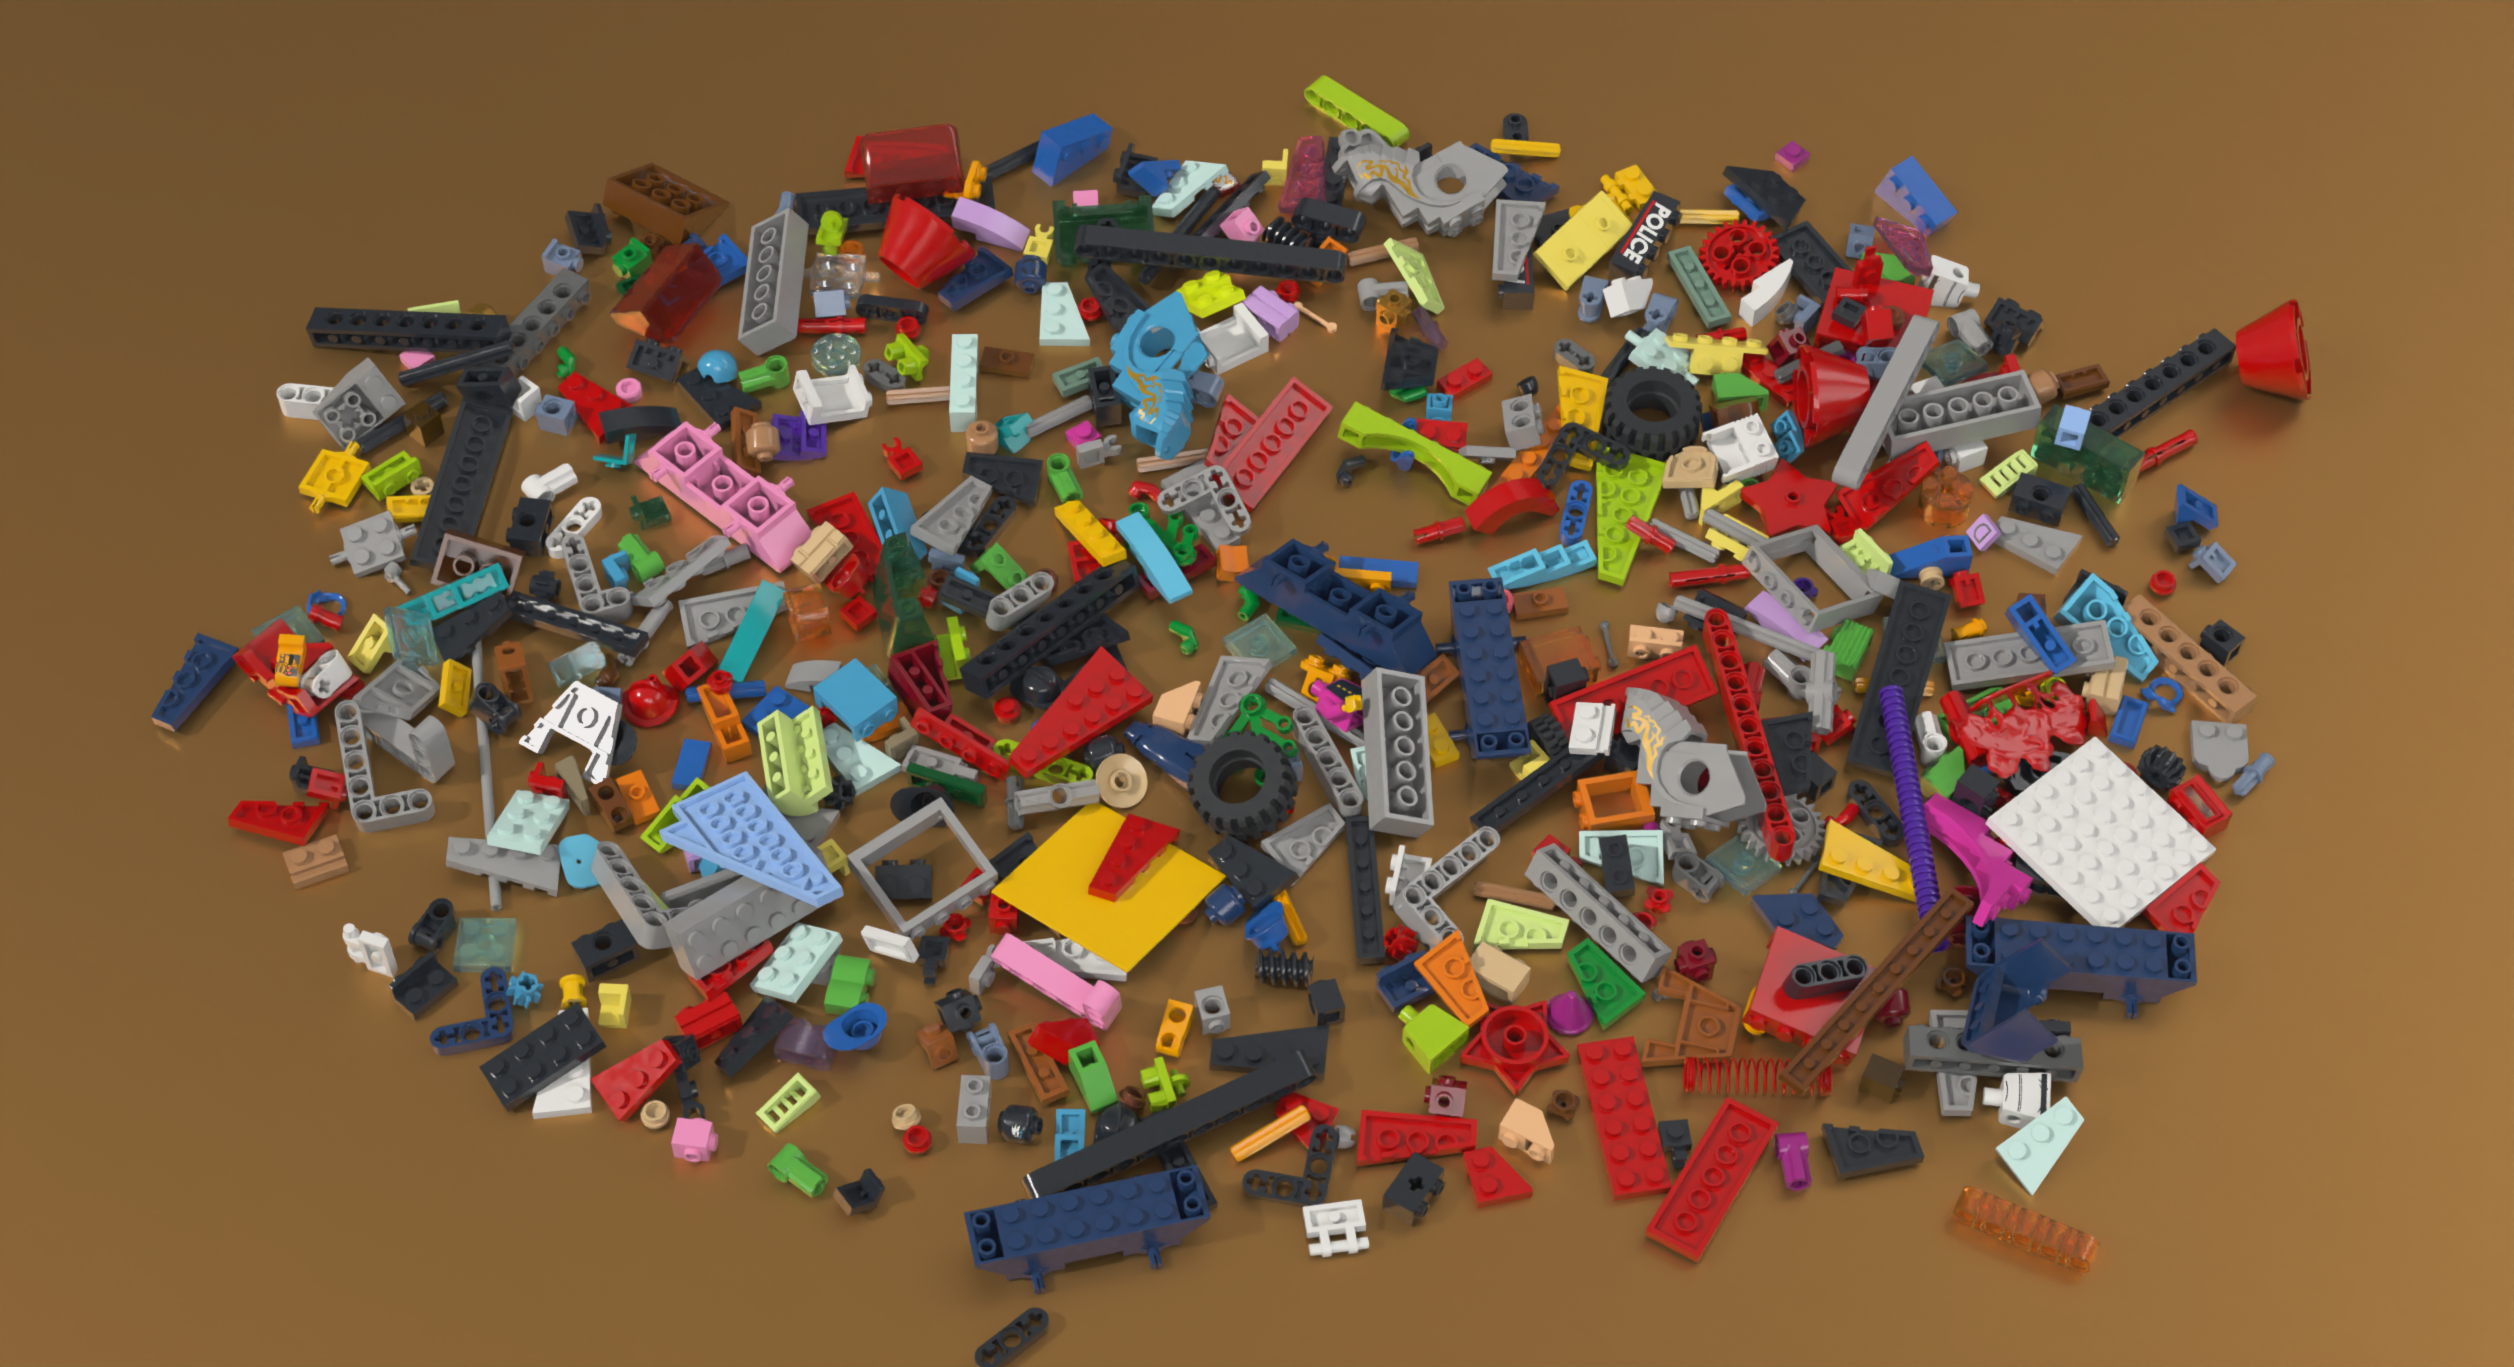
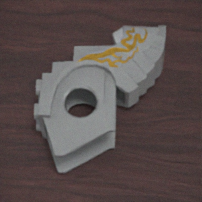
[1332,141,1508,238]
[1621,687,1767,832]

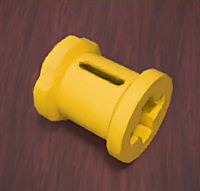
[559,974,587,1010]

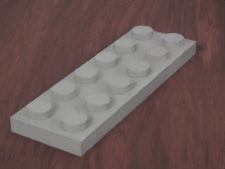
[1944,620,2115,691]

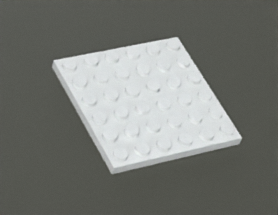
[1985,737,2216,928]

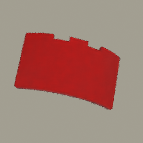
[232,619,359,717]

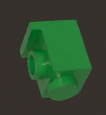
[612,237,653,279]

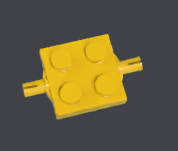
[299,441,371,513]

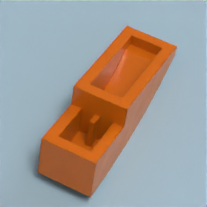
[696,684,753,764]

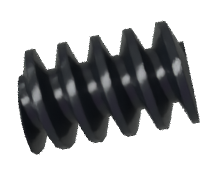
[1262,216,1315,248]
[1255,948,1314,988]

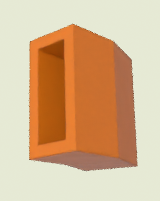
[1215,544,1249,582]

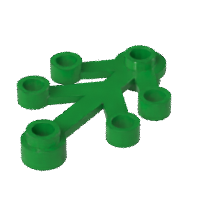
[1124,502,1199,566]
[1223,694,1298,788]

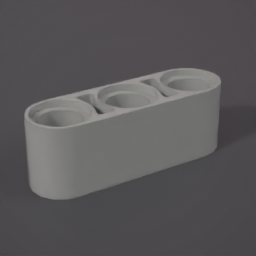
[986,572,1054,631]

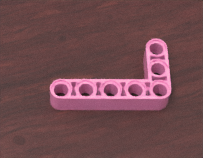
[990,933,1122,1031]

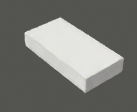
[861,925,919,963]

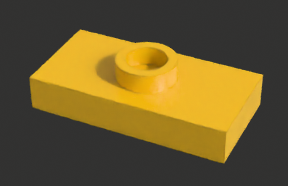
[386,495,431,523]

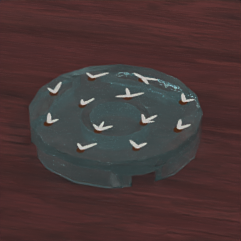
[811,333,862,377]

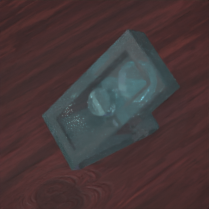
[546,640,608,687]

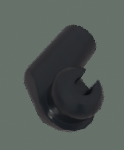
[1336,455,1366,487]

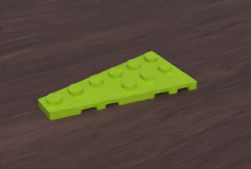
[1595,443,1666,586]

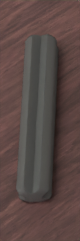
[1774,340,1844,384]

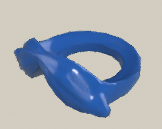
[307,590,346,623]
[2140,677,2183,713]

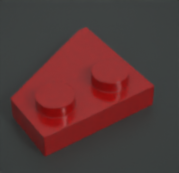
[1462,1146,1533,1208]

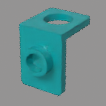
[593,433,636,468]

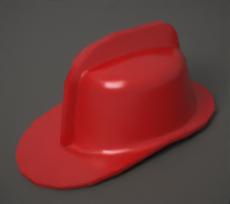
[825,553,869,599]

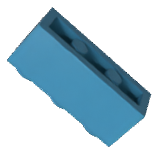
[868,487,928,569]

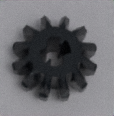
[2137,744,2187,792]

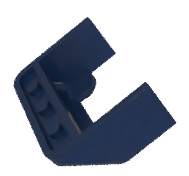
[1961,938,2072,1063]

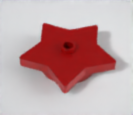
[1740,459,1837,538]
[1460,1000,1570,1096]

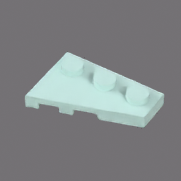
[1039,282,1090,346]
[823,722,902,797]
[1579,830,1664,887]
[1995,1097,2084,1197]

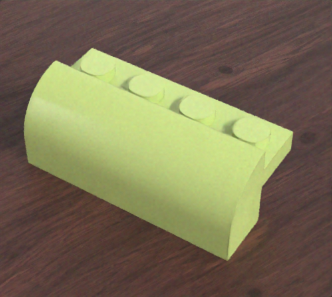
[757,706,833,816]

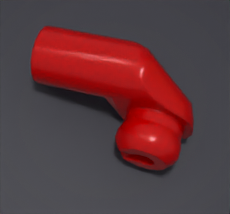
[1128,480,1168,504]
[1823,803,1859,830]

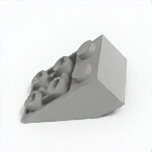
[313,358,406,451]

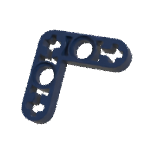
[430,967,515,1056]

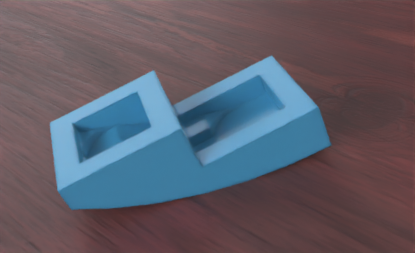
[1055,1109,1086,1161]

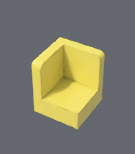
[1262,149,1288,186]
[1509,739,1550,780]
[817,838,850,876]
[598,983,632,1029]

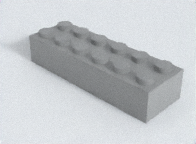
[738,208,809,356]
[1882,370,2042,461]
[1361,667,1434,838]
[663,840,829,980]

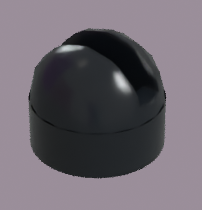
[1517,376,1539,397]

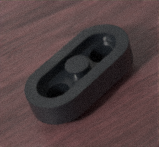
[1503,113,1529,141]

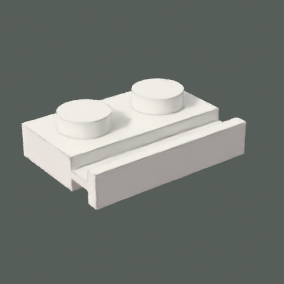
[1569,702,1617,756]

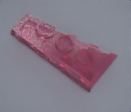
[1278,136,1326,214]
[1873,216,1933,277]

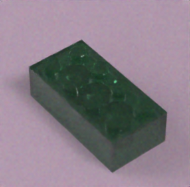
[2030,404,2145,504]

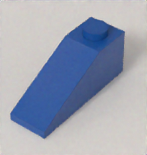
[2005,594,2077,675]

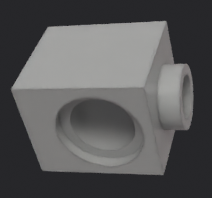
[1194,985,1230,1034]

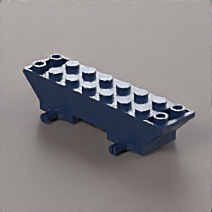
[1234,538,1437,675]
[1435,577,1532,760]
[1965,916,2197,1019]
[964,1164,1211,1294]

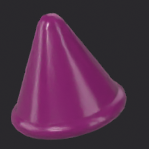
[1547,990,1593,1035]

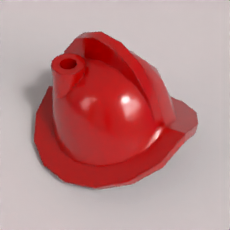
[622,674,680,727]

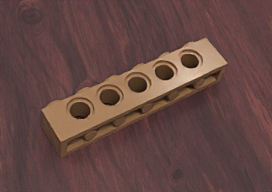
[2122,594,2257,724]

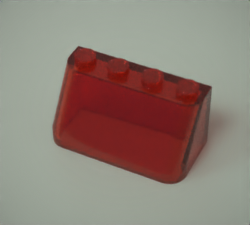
[860,124,965,204]
[609,243,721,344]

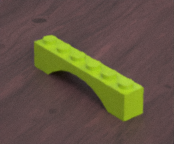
[1337,401,1492,506]

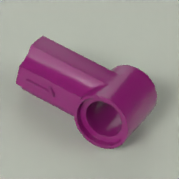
[1775,1132,1812,1191]

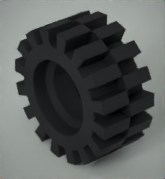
[1527,713,1569,759]

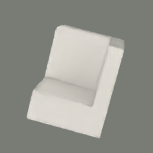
[507,376,542,422]

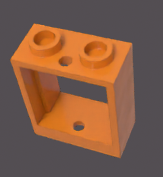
[1572,770,1655,831]

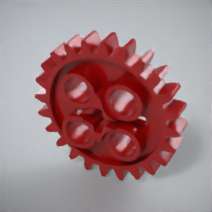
[1699,219,1780,293]

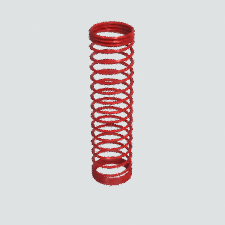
[1683,1056,1832,1097]

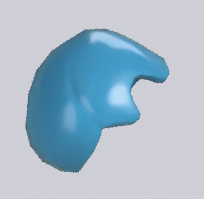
[697,350,738,383]

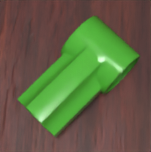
[738,355,791,393]
[1047,453,1084,504]
[617,533,666,584]
[767,1143,829,1198]

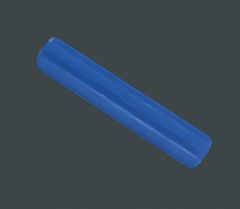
[685,680,766,702]

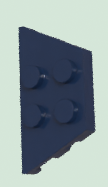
[1751,893,1844,951]

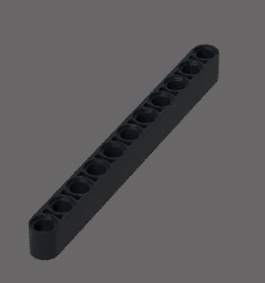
[1074,224,1347,284]
[1020,1050,1318,1199]

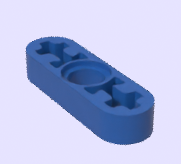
[1559,480,1593,546]

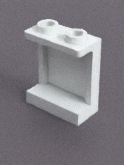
[1196,302,1269,375]
[793,365,872,425]

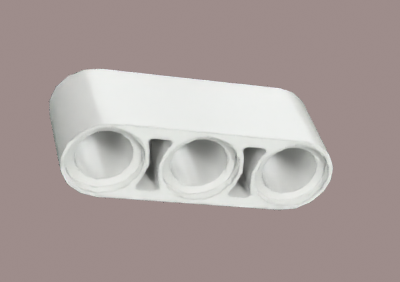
[277,383,334,420]

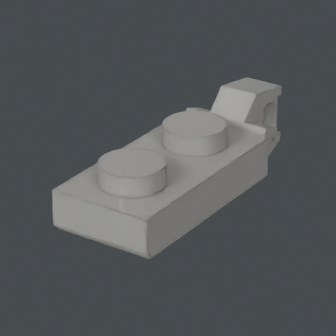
[901,744,979,783]

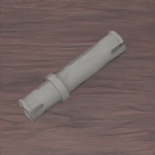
[617,600,673,666]

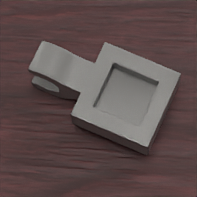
[1076,435,1122,469]
[969,944,1001,995]

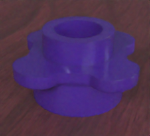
[1793,577,1818,599]

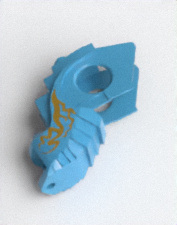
[1109,291,1210,460]

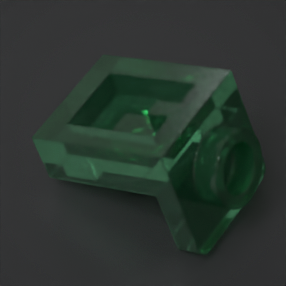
[628,495,672,531]

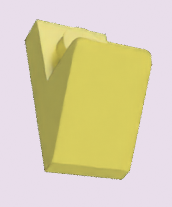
[1699,479,1744,526]
[346,614,397,674]

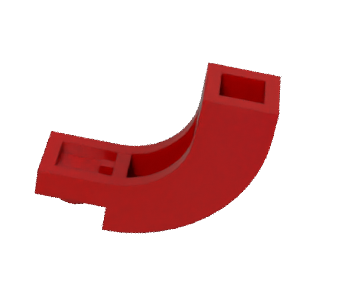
[1464,478,1560,535]

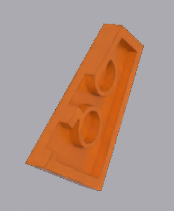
[1414,929,1490,1029]

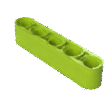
[1304,75,1410,148]

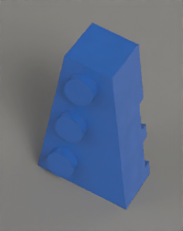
[1032,113,1113,187]
[1874,156,1958,237]

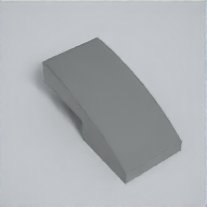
[785,660,843,692]

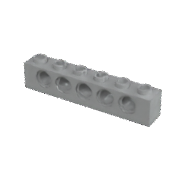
[1524,843,1672,983]

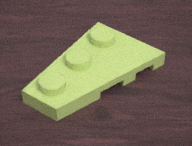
[1384,238,1445,314]
[1473,899,1569,950]

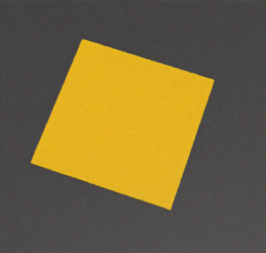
[991,803,1226,973]

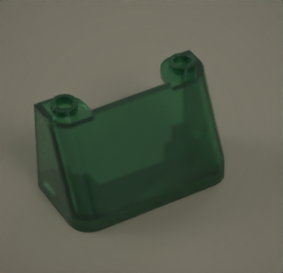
[1052,195,1154,268]
[872,532,941,658]

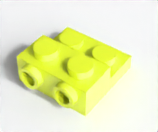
[1176,270,1246,318]

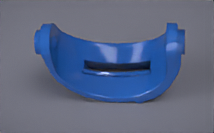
[1390,417,1417,471]

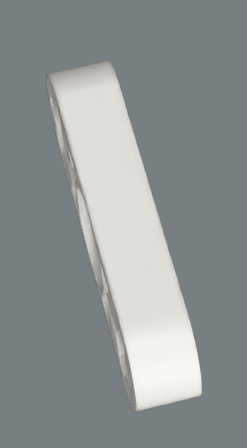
[546,497,602,559]

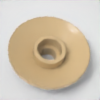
[1096,754,1148,808]

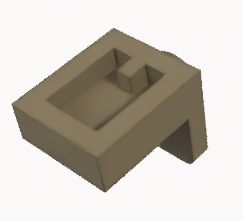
[884,716,921,762]

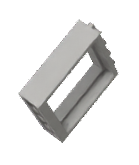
[1742,525,1884,634]
[847,797,998,939]

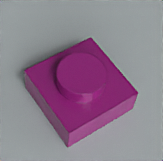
[1775,141,1810,172]

